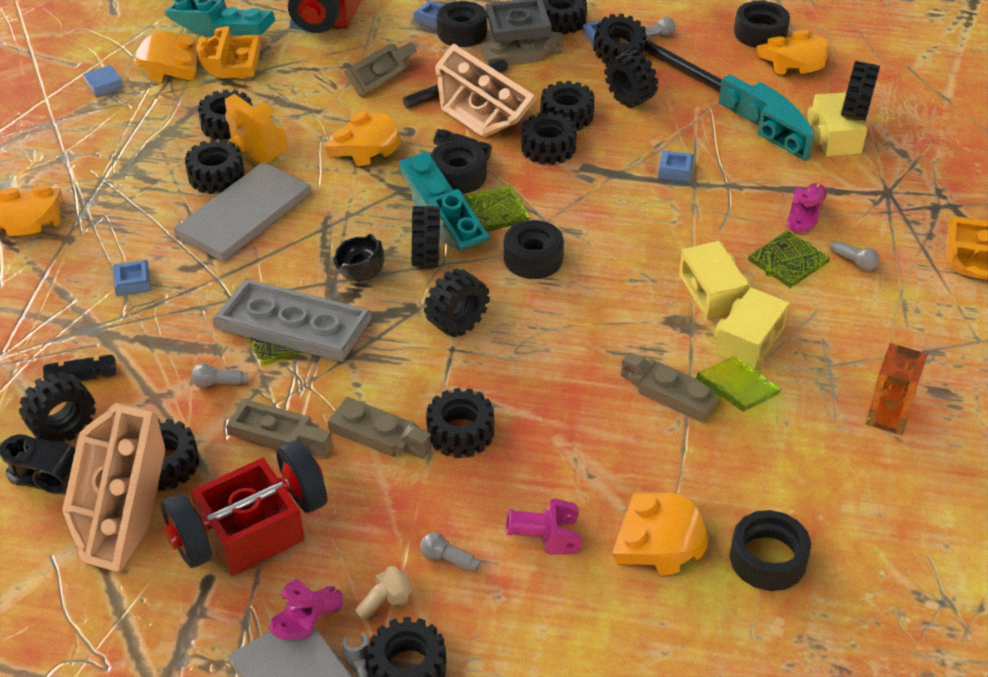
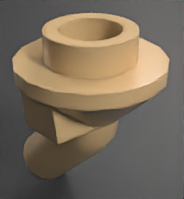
[355,565,412,620]

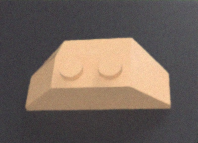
[435,44,537,138]
[62,403,165,572]

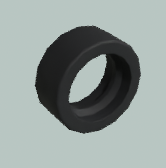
[734,1,790,48]
[729,510,812,591]

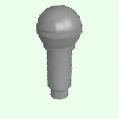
[645,17,676,39]
[830,241,880,271]
[191,363,248,388]
[420,532,480,572]

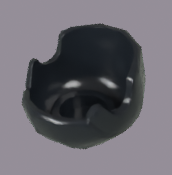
[333,234,385,282]

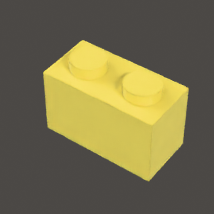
[808,93,867,156]
[679,241,750,319]
[714,287,789,370]

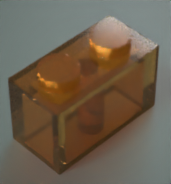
[866,343,928,436]

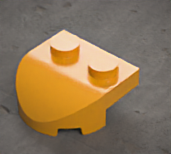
[196,26,262,79]
[757,30,828,75]
[135,32,198,83]
[225,94,287,165]
[324,111,402,167]
[0,185,63,236]
[945,216,988,280]
[612,493,709,576]

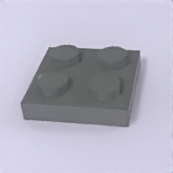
[486,0,552,43]

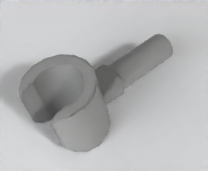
[343,633,369,677]

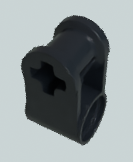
[0,434,76,494]

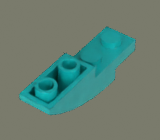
[164,0,276,38]
[719,74,814,161]
[399,151,489,251]

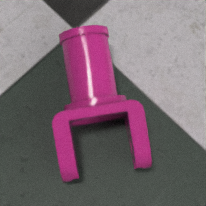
[786,183,827,233]
[505,499,582,555]
[269,579,343,640]

